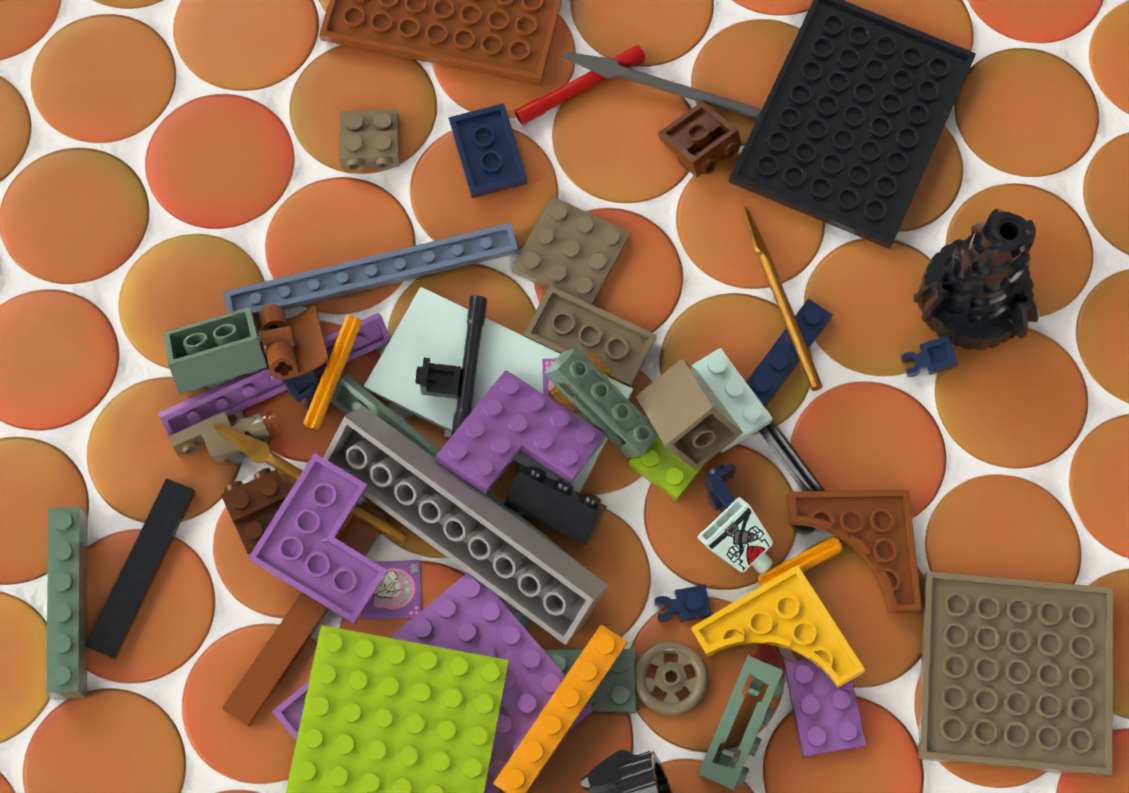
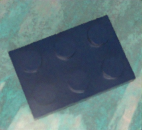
[448,103,527,198]

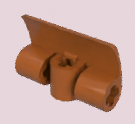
[259,304,328,380]

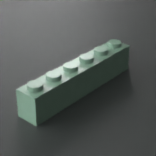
[46,506,88,700]

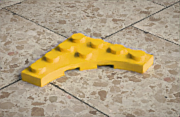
[691,565,865,688]

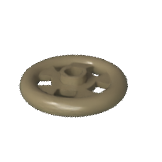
[635,641,708,716]

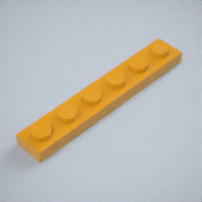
[493,624,627,793]

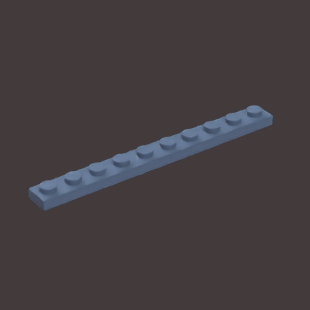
[223,223,518,317]

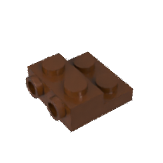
[658,101,742,177]
[221,468,289,554]

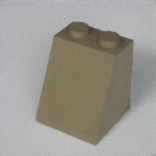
[636,358,743,470]

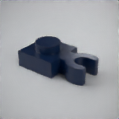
[901,336,958,377]
[281,370,330,412]
[654,585,712,623]

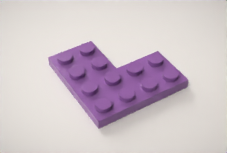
[435,370,606,495]
[248,453,388,624]

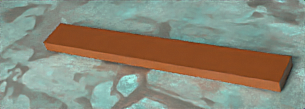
[222,502,390,727]

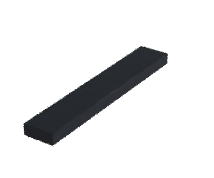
[85,478,196,659]

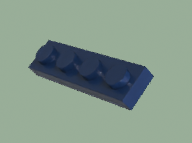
[746,298,833,408]

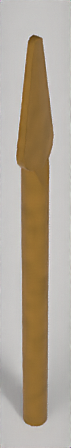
[743,207,823,391]
[214,423,408,545]

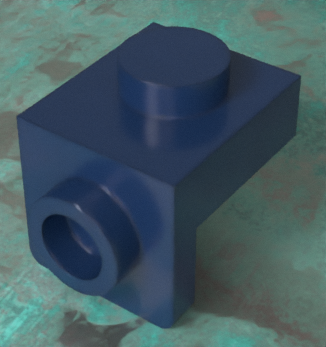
[705,463,736,513]

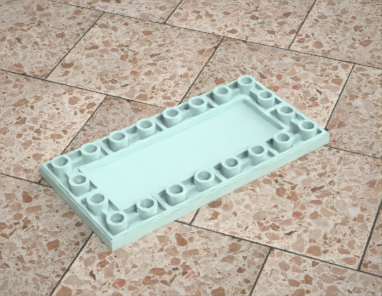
[364,287,633,493]

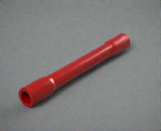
[514,44,645,126]

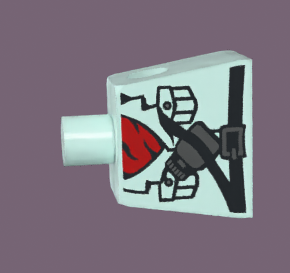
[697,497,773,574]

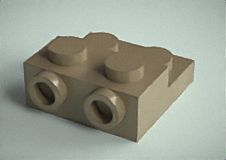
[339,109,400,171]

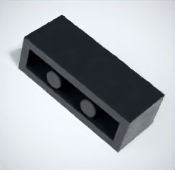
[504,466,608,545]

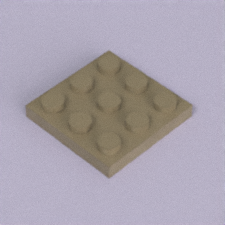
[512,196,630,305]

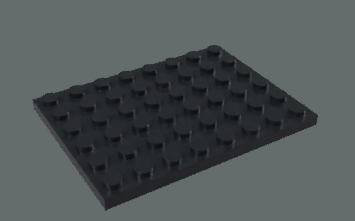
[729,0,976,249]

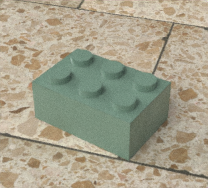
[163,307,267,394]

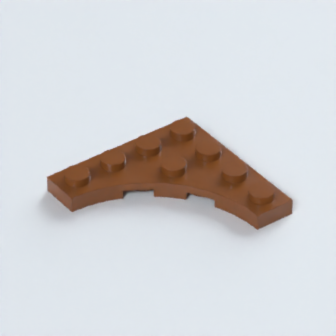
[787,490,922,613]

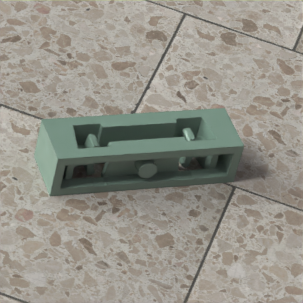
[544,348,659,458]
[698,655,786,790]

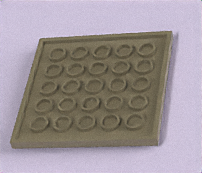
[918,571,1113,777]

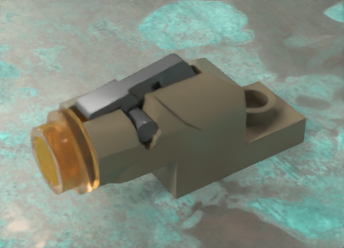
[168,411,282,464]

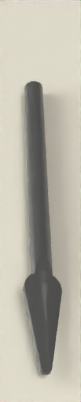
[562,52,762,119]

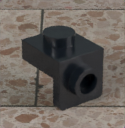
[415,357,462,399]

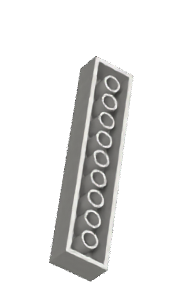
[323,405,609,645]

